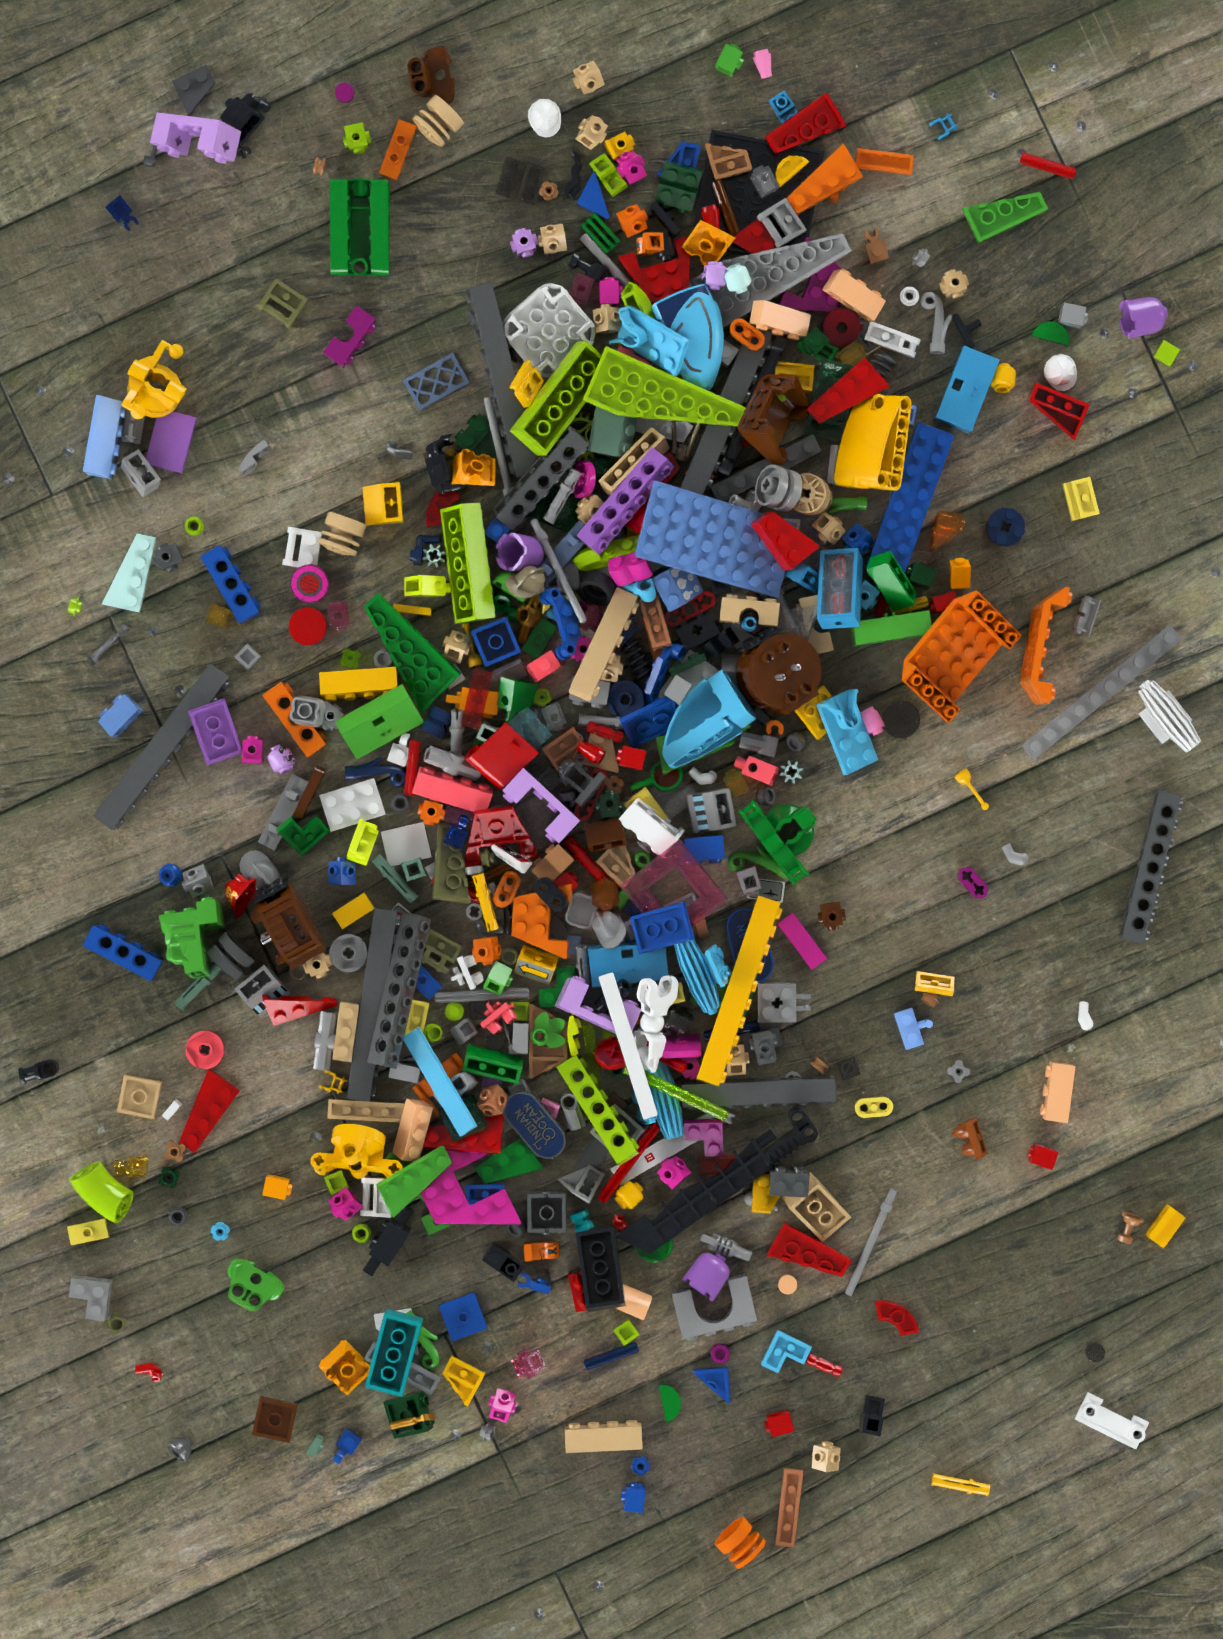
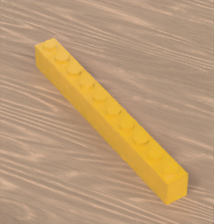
[697,895,783,1087]

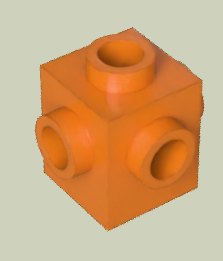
[616,204,649,238]
[418,799,446,826]
[472,936,501,965]

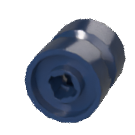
[420,705,451,740]

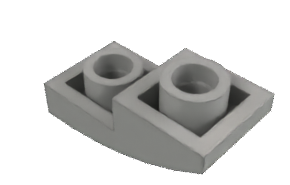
[238,439,270,475]

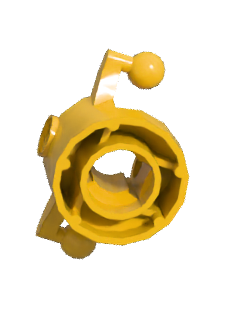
[121,340,187,419]

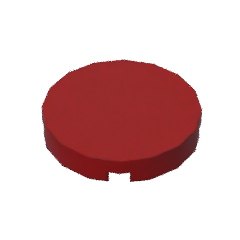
[288,607,327,646]
[595,1037,626,1070]

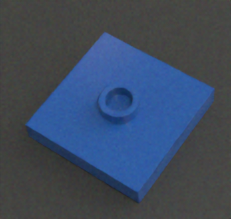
[438,1292,488,1341]

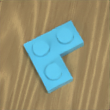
[761,1329,812,1373]

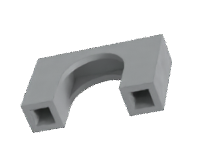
[671,1273,757,1341]

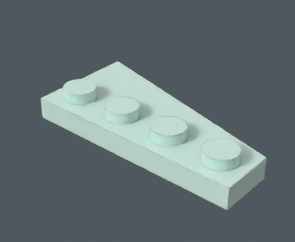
[102,533,157,613]

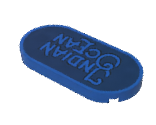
[726,908,774,983]

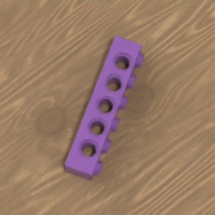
[576,447,674,555]

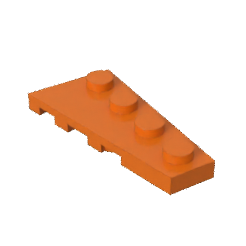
[786,143,863,215]

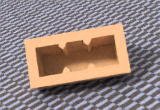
[615,1284,652,1320]

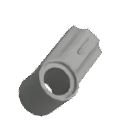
[738,732,779,757]
[560,1091,586,1131]

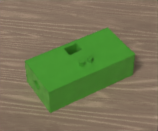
[850,610,932,647]
[335,684,424,759]

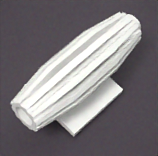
[1138,680,1201,752]

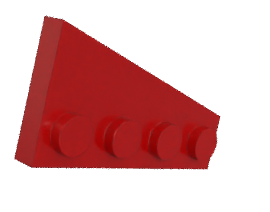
[807,357,890,423]
[766,1222,852,1277]

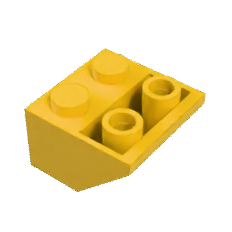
[362,482,404,526]

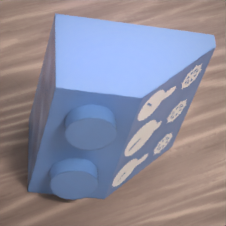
[651,566,704,612]

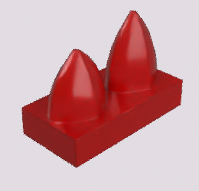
[568,1271,587,1312]

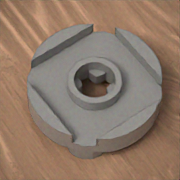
[329,934,368,972]

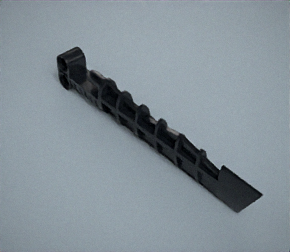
[616,1106,818,1254]

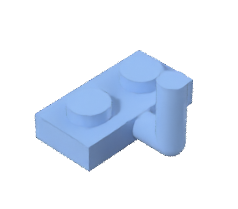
[893,1007,933,1050]

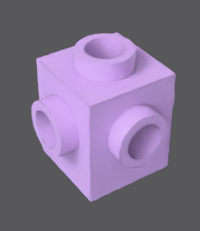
[510,228,539,258]

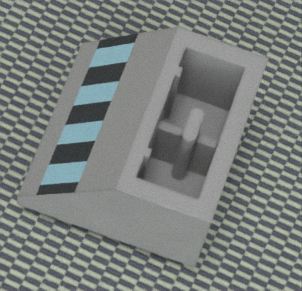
[686,788,736,833]
[235,963,290,1018]

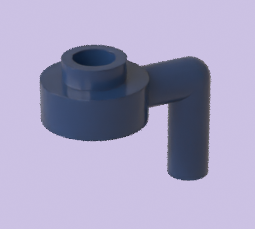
[410,535,440,566]

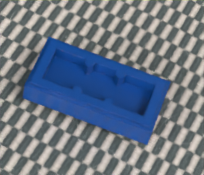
[416,965,443,1000]

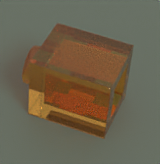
[590,878,619,911]

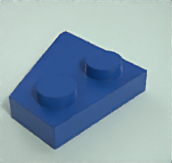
[657,142,701,178]

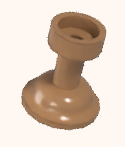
[1117,1212,1144,1245]

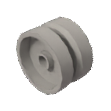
[755,464,802,512]

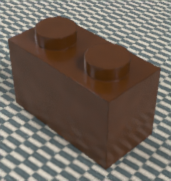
[584,817,628,853]

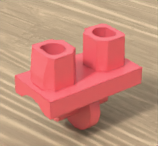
[480,1001,517,1035]

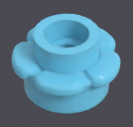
[211,1222,230,1241]

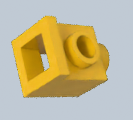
[604,132,635,162]

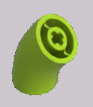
[69,1161,134,1224]

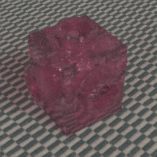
[577,600,604,633]
[511,1349,546,1379]

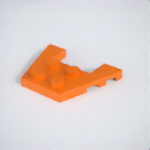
[511,884,572,959]

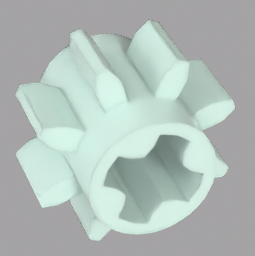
[422,544,446,568]
[779,760,803,784]

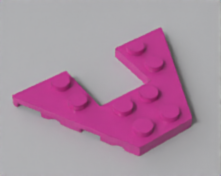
[421,1150,522,1225]

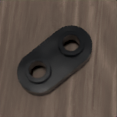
[534,877,568,911]

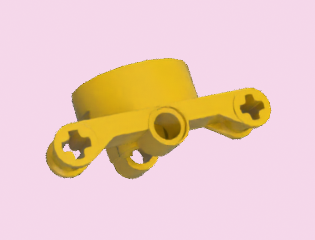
[311,1124,403,1179]

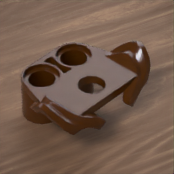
[407,46,455,105]

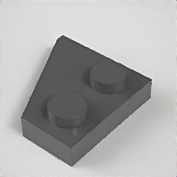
[172,65,216,116]

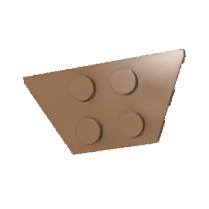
[529,1004,568,1078]

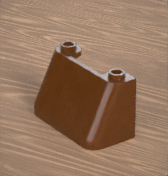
[738,374,810,465]

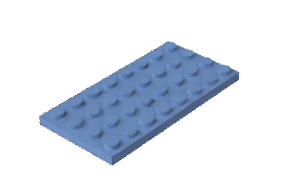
[634,481,797,598]

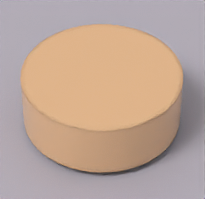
[778,1274,797,1294]

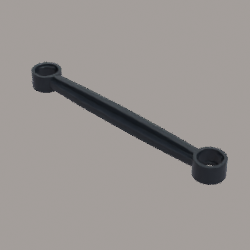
[718,335,788,478]

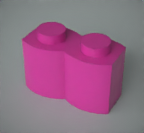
[608,551,653,586]

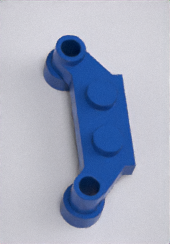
[539,588,582,661]
[644,643,686,706]

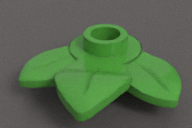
[531,1012,566,1048]

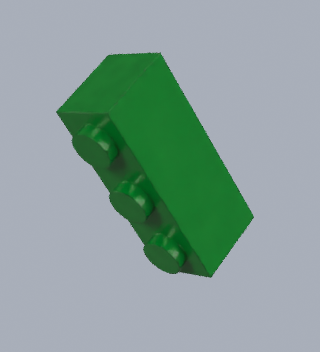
[867,551,917,611]
[462,1044,524,1084]

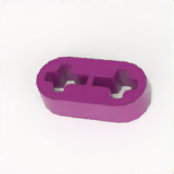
[957,867,988,899]

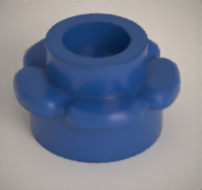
[631,1456,650,1475]

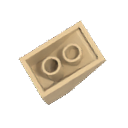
[782,1172,851,1242]

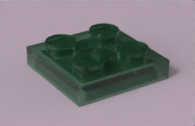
[438,1095,488,1142]

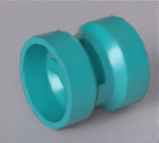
[569,1208,594,1232]

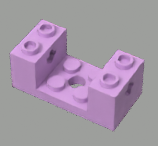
[150,112,241,164]
[502,768,580,843]
[555,976,641,1034]

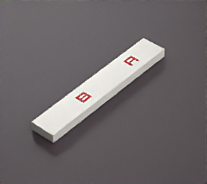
[610,1111,714,1185]

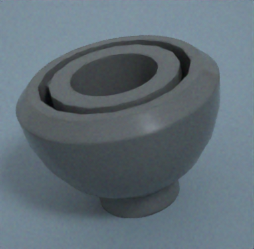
[167,1436,193,1462]

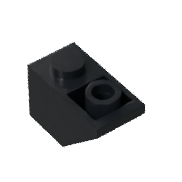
[482,1242,525,1282]

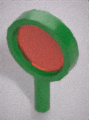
[630,761,683,792]

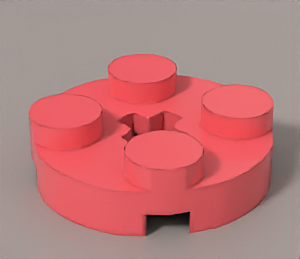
[186,1030,225,1069]

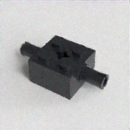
[363,1206,414,1276]

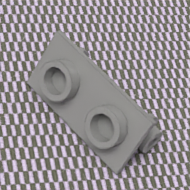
[121,409,145,444]
[1072,595,1101,637]

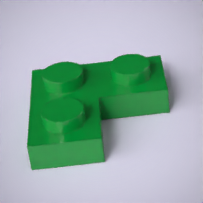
[276,816,330,856]
[538,966,575,1008]

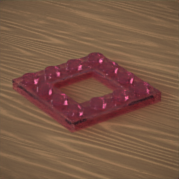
[620,839,728,927]

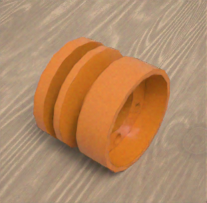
[715,1516,766,1569]

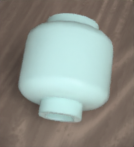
[724,263,751,294]

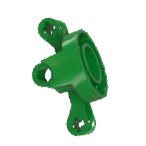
[738,799,817,886]

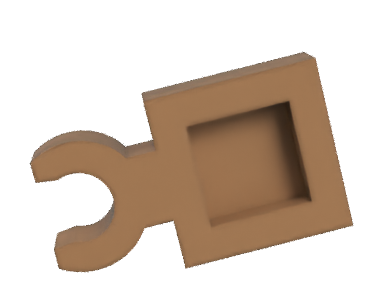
[864,228,889,265]

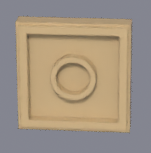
[117,1074,162,1119]

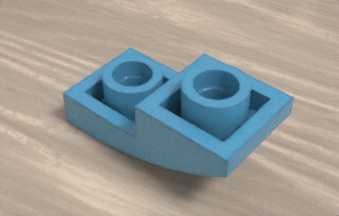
[768,90,798,124]

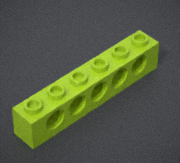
[557,1055,639,1166]

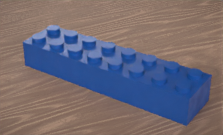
[864,422,954,573]

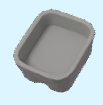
[290,696,326,727]
[565,893,599,929]

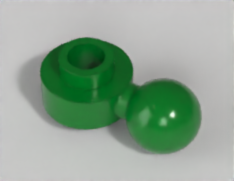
[493,592,518,622]

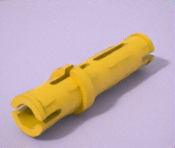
[472,873,499,932]
[931,1473,990,1496]

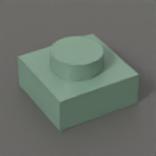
[306,1434,325,1457]

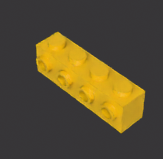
[319,667,398,702]

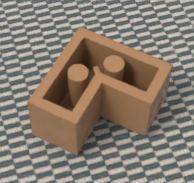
[531,843,575,881]

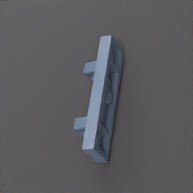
[538,520,585,590]

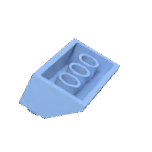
[83,395,127,479]

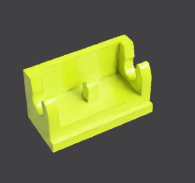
[347,819,379,866]

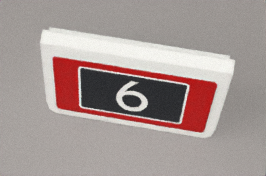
[491,844,532,874]

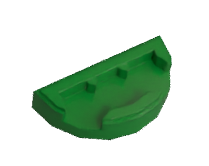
[1031,321,1069,346]
[659,1384,681,1423]

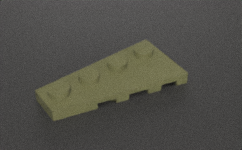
[432,823,471,904]

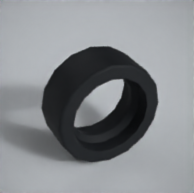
[578,571,617,606]

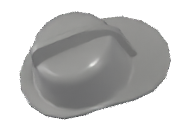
[240,851,280,890]
[592,911,626,949]

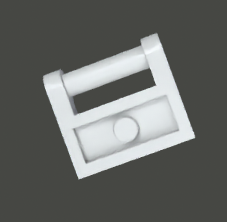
[282,527,322,568]
[360,1176,392,1218]

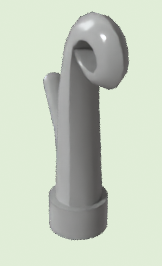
[920,292,953,354]

